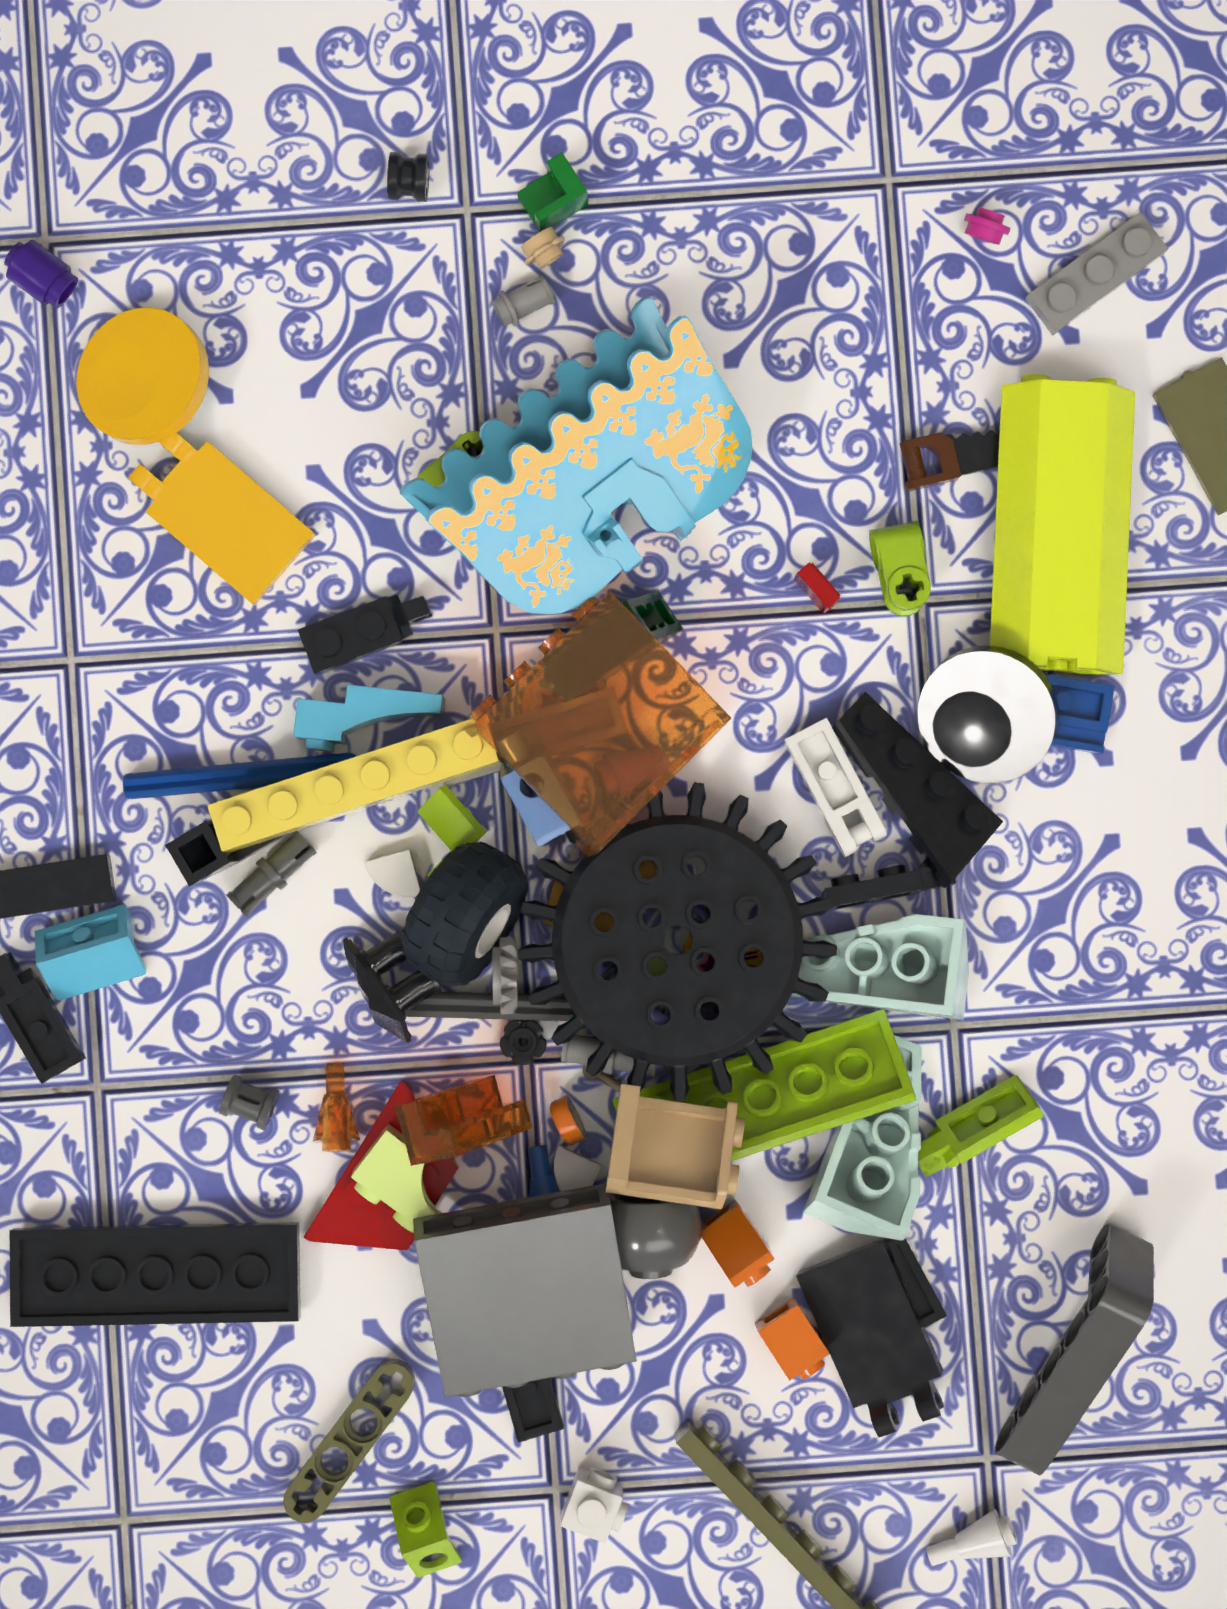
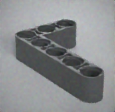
[995,1222,1154,1476]

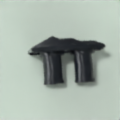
[343,929,441,1043]

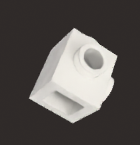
[560,1467,629,1544]

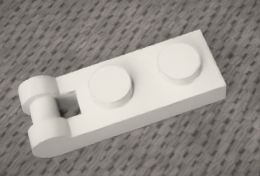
[783,717,887,857]

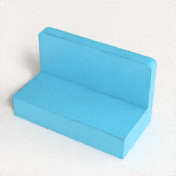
[35,904,146,1000]

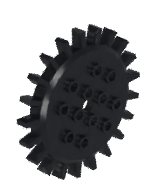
[518,782,837,1101]

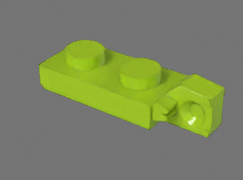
[918,1075,1044,1177]

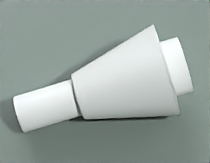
[926,1509,1017,1566]

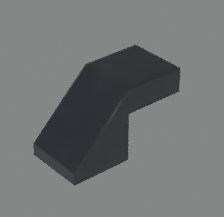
[165,821,282,887]

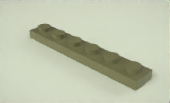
[675,1419,881,1609]

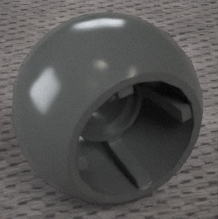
[608,1193,702,1279]

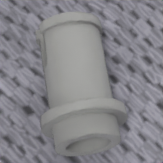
[492,275,555,327]

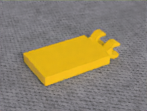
[128,433,316,606]

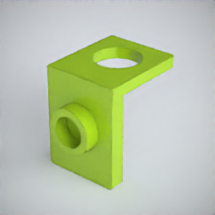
[417,785,487,877]
[389,1481,462,1578]

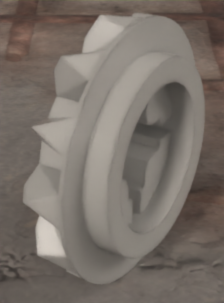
[492,937,518,1014]

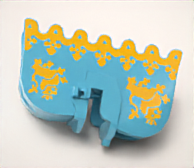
[400,297,752,614]

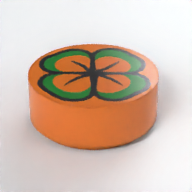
[549,1095,587,1146]

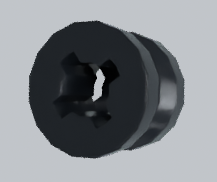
[387,152,430,202]

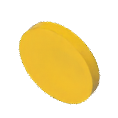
[76,307,209,445]

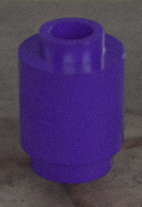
[4,240,78,308]

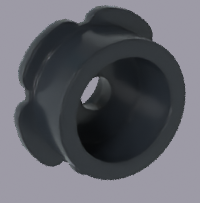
[500,1020,547,1066]

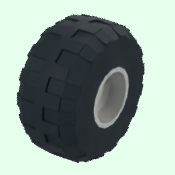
[401,841,529,987]

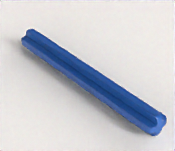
[123,752,356,799]

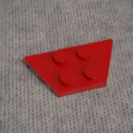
[303,1080,459,1250]

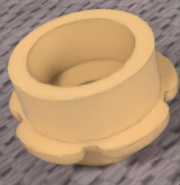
[521,227,565,269]

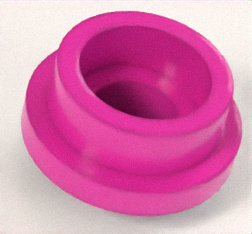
[964,207,1011,245]

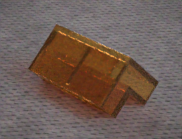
[395,1075,532,1166]

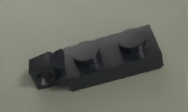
[298,594,432,675]
[821,856,956,911]
[0,952,86,1084]

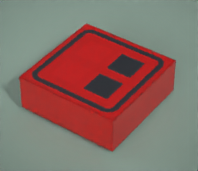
[794,562,840,614]

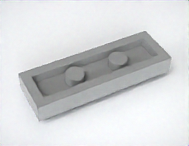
[1025,212,1169,336]

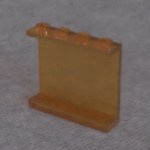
[465,591,732,857]

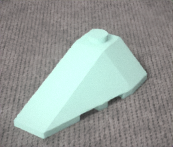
[790,914,969,1020]
[803,1035,922,1241]

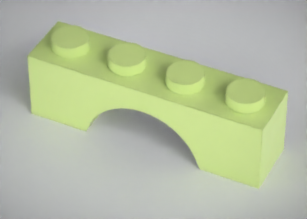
[351,1124,443,1233]

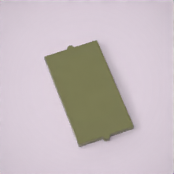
[1152,358,1227,516]

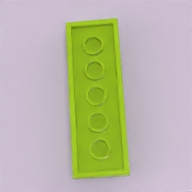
[612,1009,916,1161]

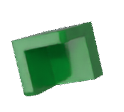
[517,152,588,232]

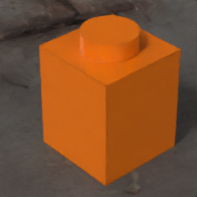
[755,1297,830,1381]

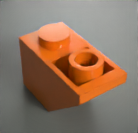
[701,1199,775,1288]

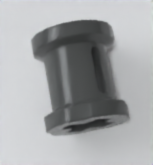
[219,1074,280,1131]

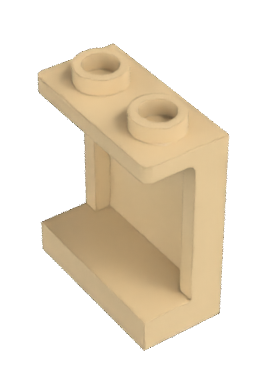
[605,1084,745,1209]

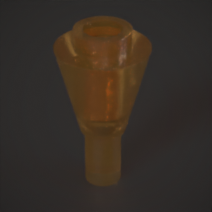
[312,1062,360,1152]

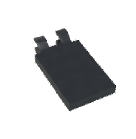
[796,1238,944,1438]

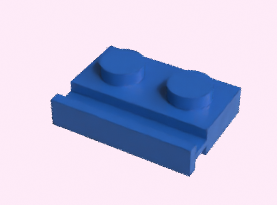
[1045,674,1115,755]

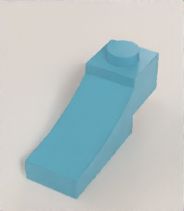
[293,685,446,752]

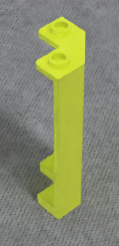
[990,374,1135,676]

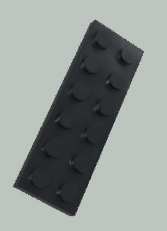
[9,1222,301,1327]

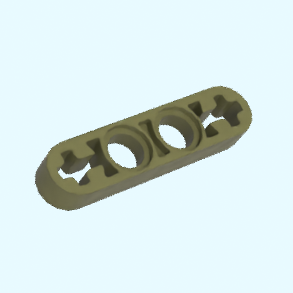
[283,1359,415,1523]

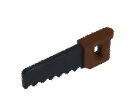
[899,430,1000,492]

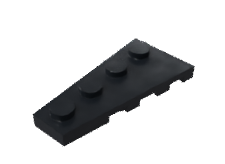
[832,692,1003,888]

